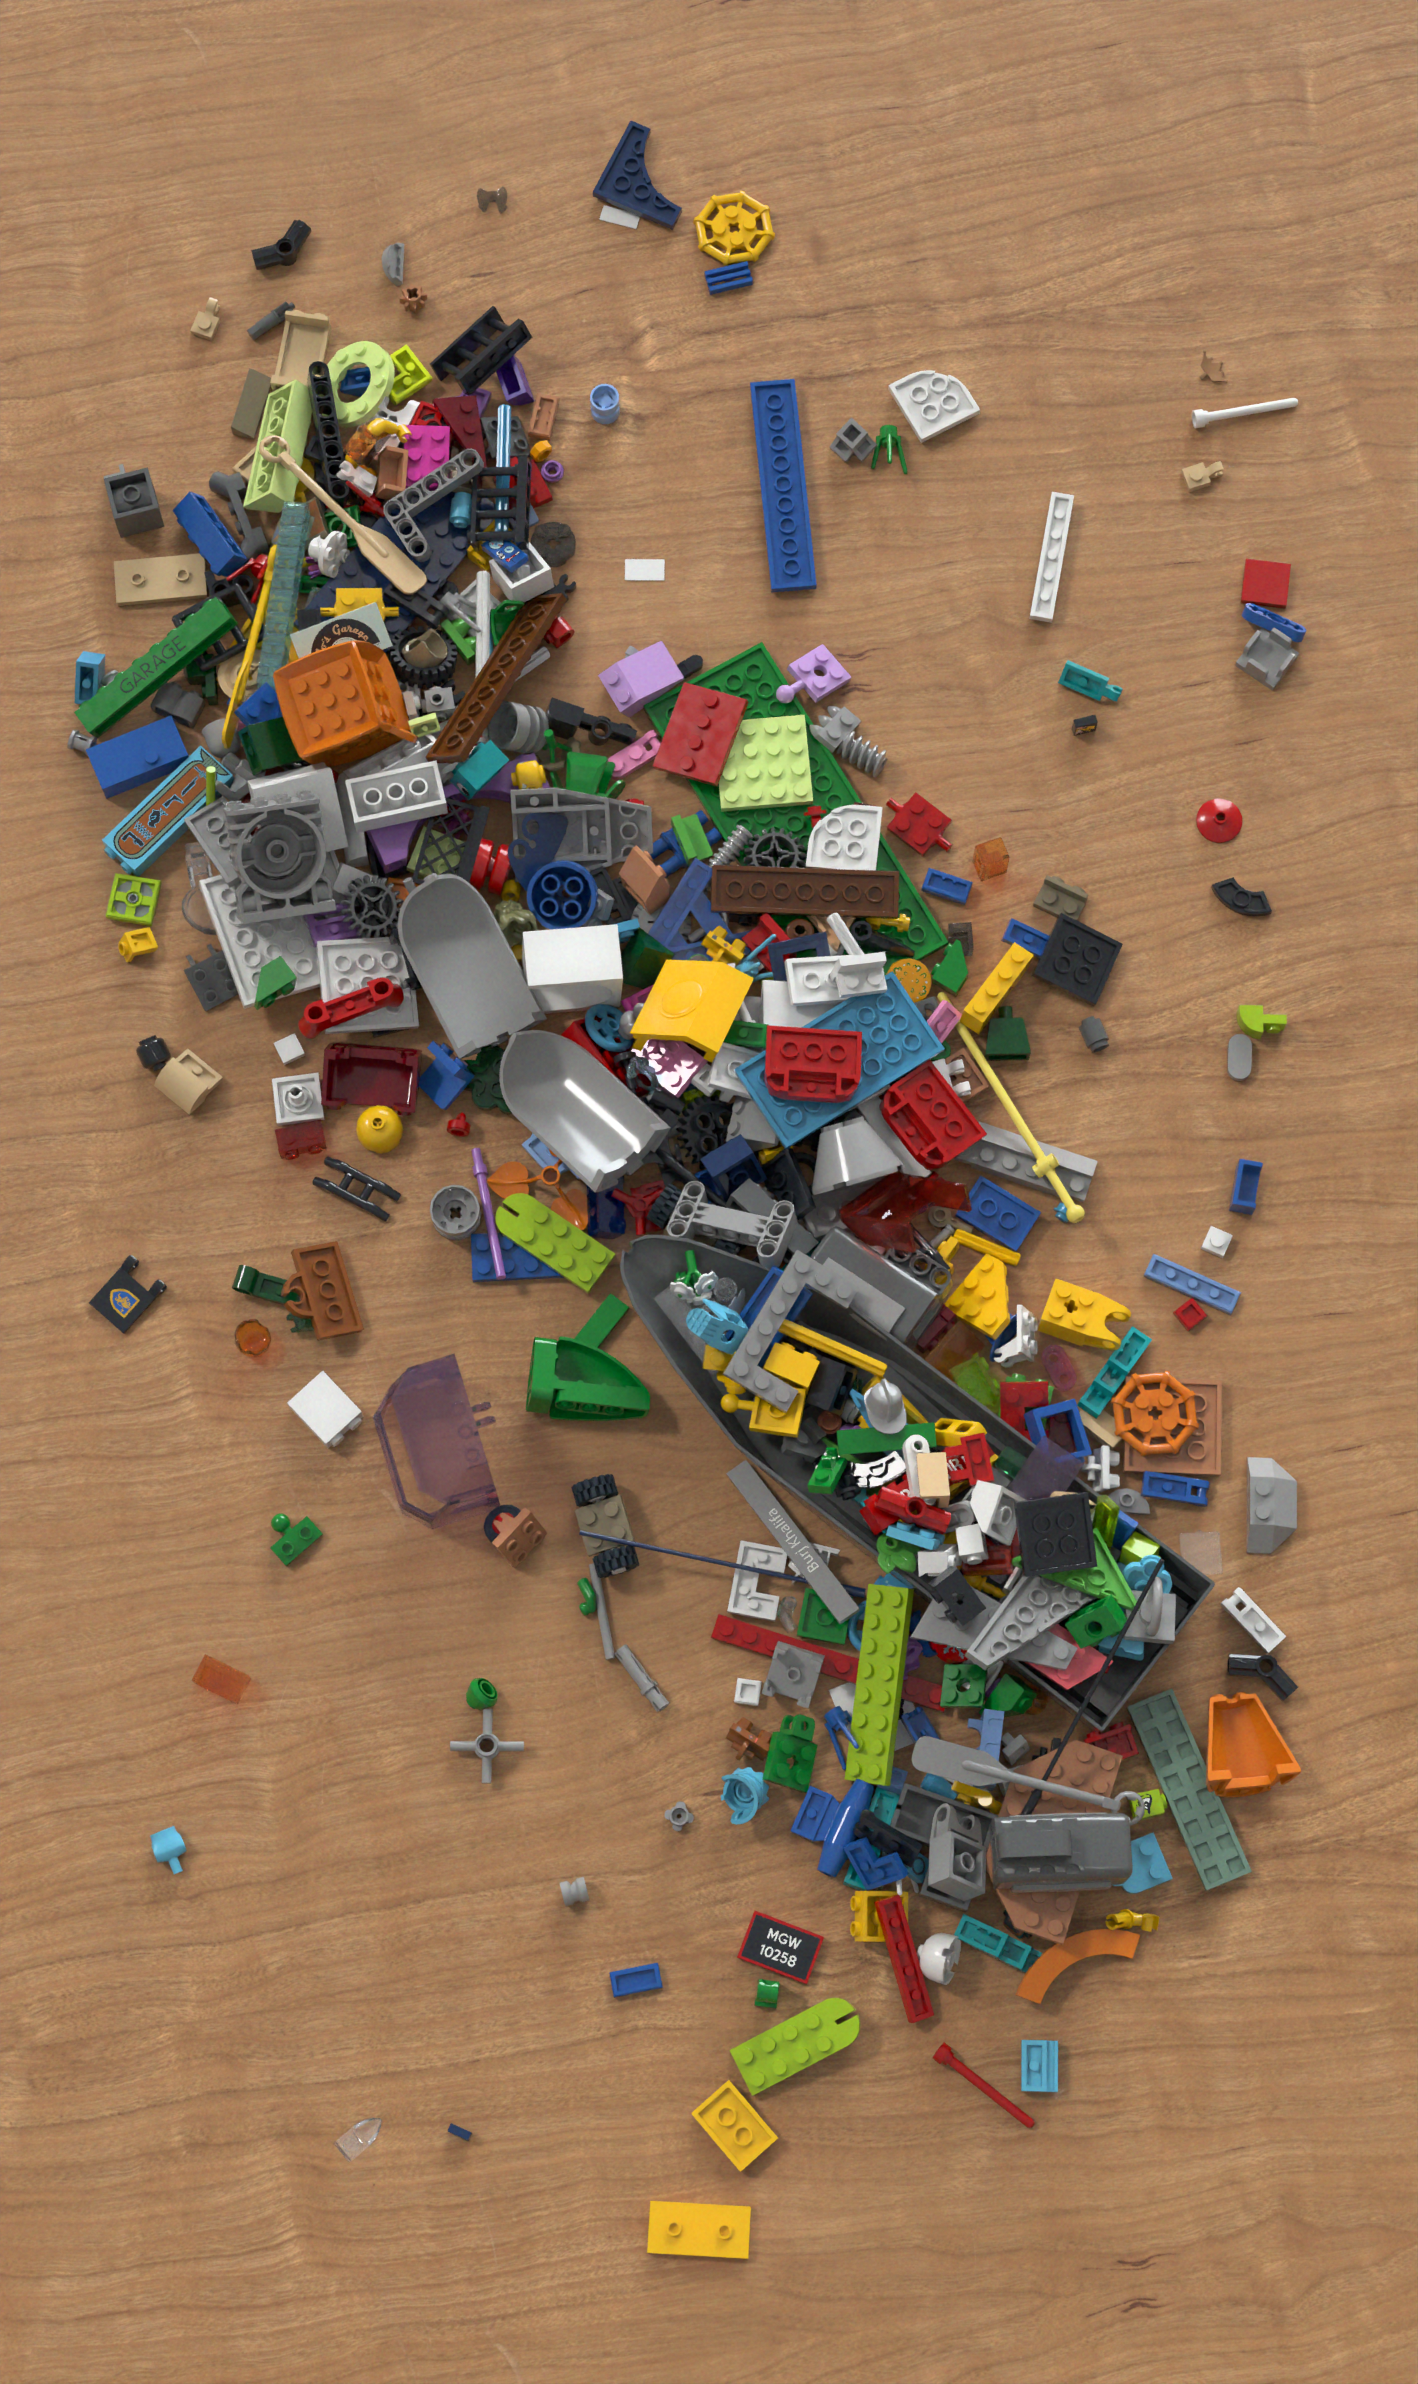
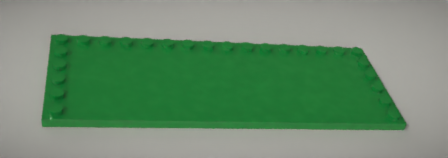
[643,642,949,976]

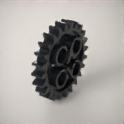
[676,1095,734,1169]

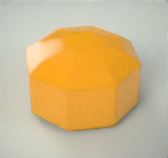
[530,440,552,462]

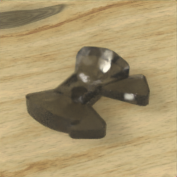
[477,187,508,214]

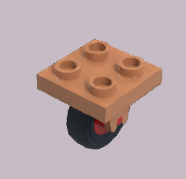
[484,1505,547,1568]

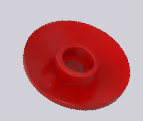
[1196,799,1242,843]

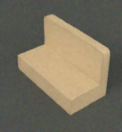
[1079,1410,1122,1450]
[916,1452,950,1508]

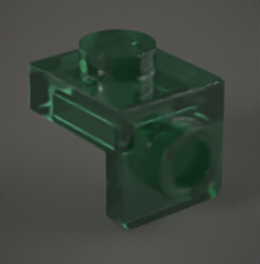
[994,1446,1027,1478]

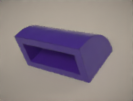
[496,355,535,405]

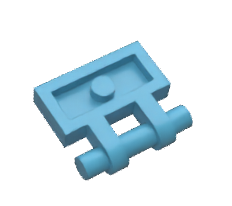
[886,1521,945,1550]

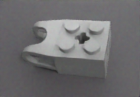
[928,1803,986,1901]

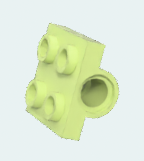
[407,826,465,880]

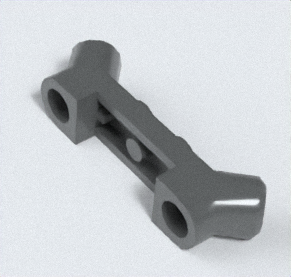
[209,471,270,565]

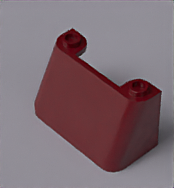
[321,1042,422,1116]

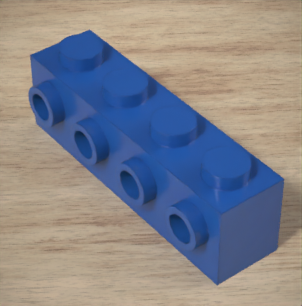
[172,491,248,577]

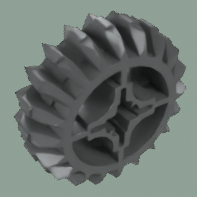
[744,827,806,868]
[340,875,403,938]

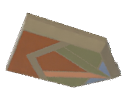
[268,496,330,557]

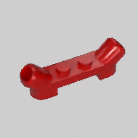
[298,977,404,1039]

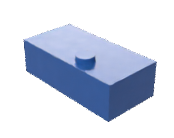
[86,716,189,799]

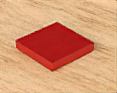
[1240,558,1291,609]

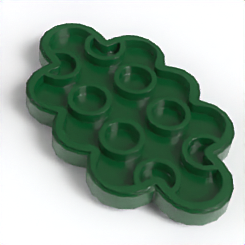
[464,1045,512,1115]

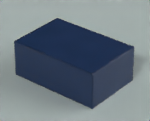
[448,2123,472,2141]

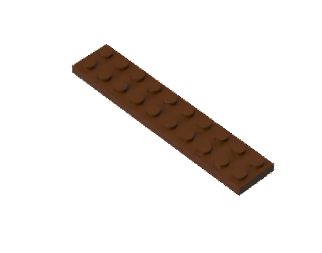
[425,593,567,764]

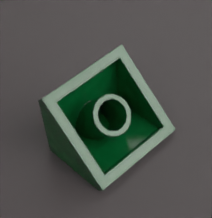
[621,928,675,989]

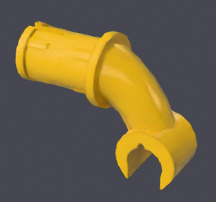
[1105,1909,1159,1932]

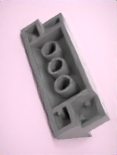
[954,1121,1098,1203]

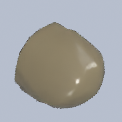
[402,628,448,668]

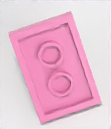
[632,1039,708,1098]

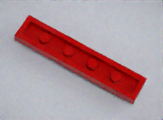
[874,1894,934,2023]

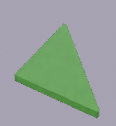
[1011,1528,1140,1611]

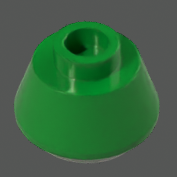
[466,1678,498,1710]

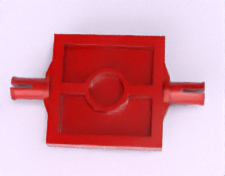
[886,792,953,857]

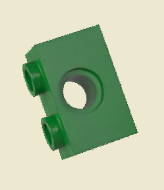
[1065,1594,1128,1649]

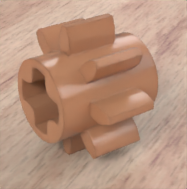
[399,284,428,313]

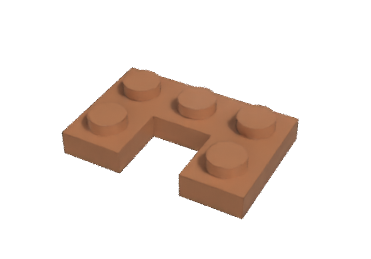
[945,1048,989,1103]

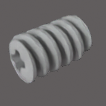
[836,731,888,778]

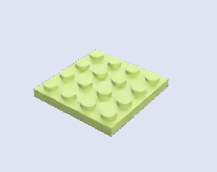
[719,715,813,812]

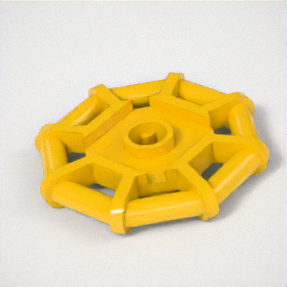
[693,191,775,266]

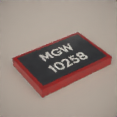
[737,1910,824,1985]

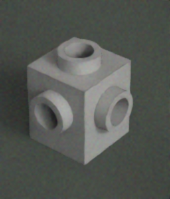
[421,687,455,722]

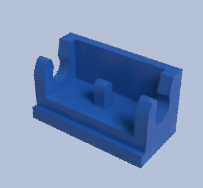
[900,1706,940,1744]

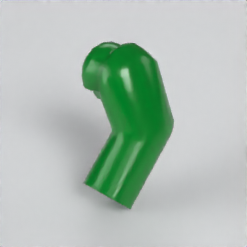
[577,1578,596,1616]

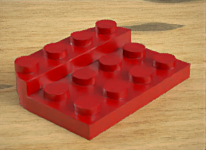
[764,1025,862,1103]
[879,1060,987,1170]

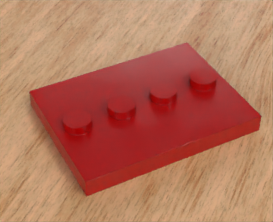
[652,682,749,786]

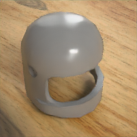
[202,718,241,758]

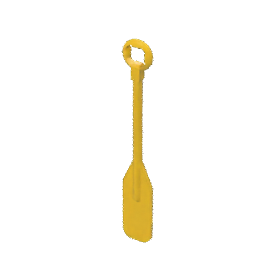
[222,544,282,749]

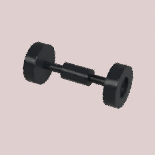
[613,1051,649,1107]

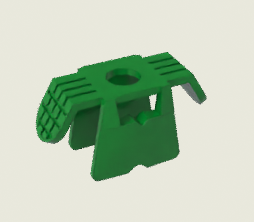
[550,751,626,799]

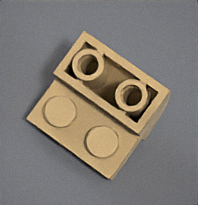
[154,1049,223,1115]

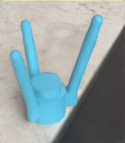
[736,934,786,983]

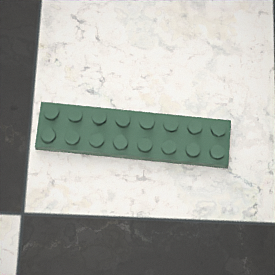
[1127,1689,1252,1891]

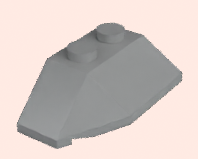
[1246,1457,1297,1554]

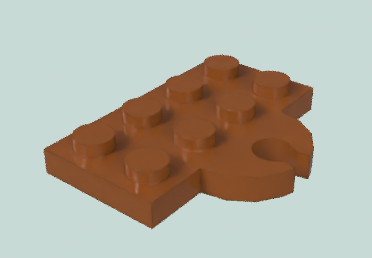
[281,1241,364,1341]

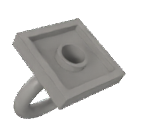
[1123,1576,1176,1644]

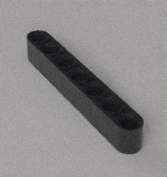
[307,361,349,508]

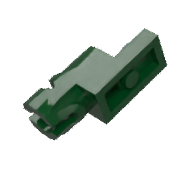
[183,650,218,705]

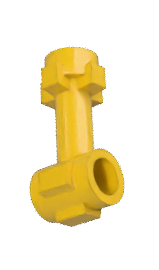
[865,914,910,932]

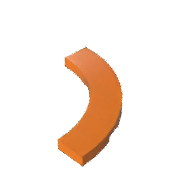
[1016,1929,1140,2004]

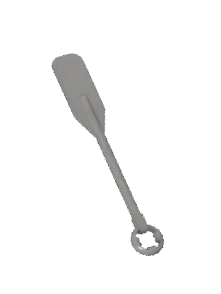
[911,1736,1145,1826]

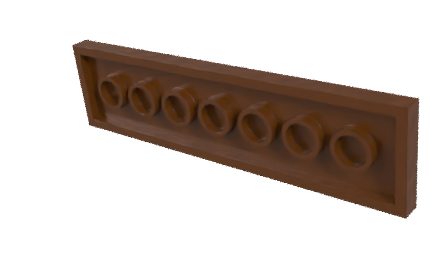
[711,865,899,919]

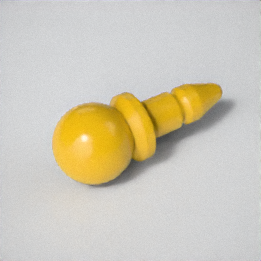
[963,1572,1006,1598]

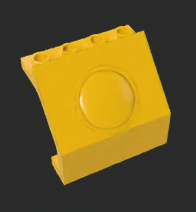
[630,960,754,1063]

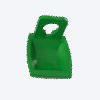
[490,600,524,646]

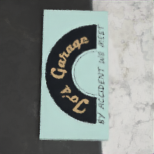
[290,602,393,658]

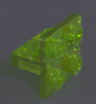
[950,1353,1001,1406]

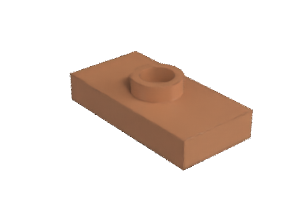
[528,393,560,441]

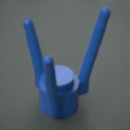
[824,1706,859,1770]

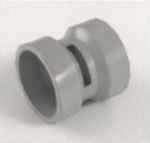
[560,1877,589,1907]

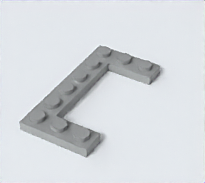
[722,1250,859,1413]

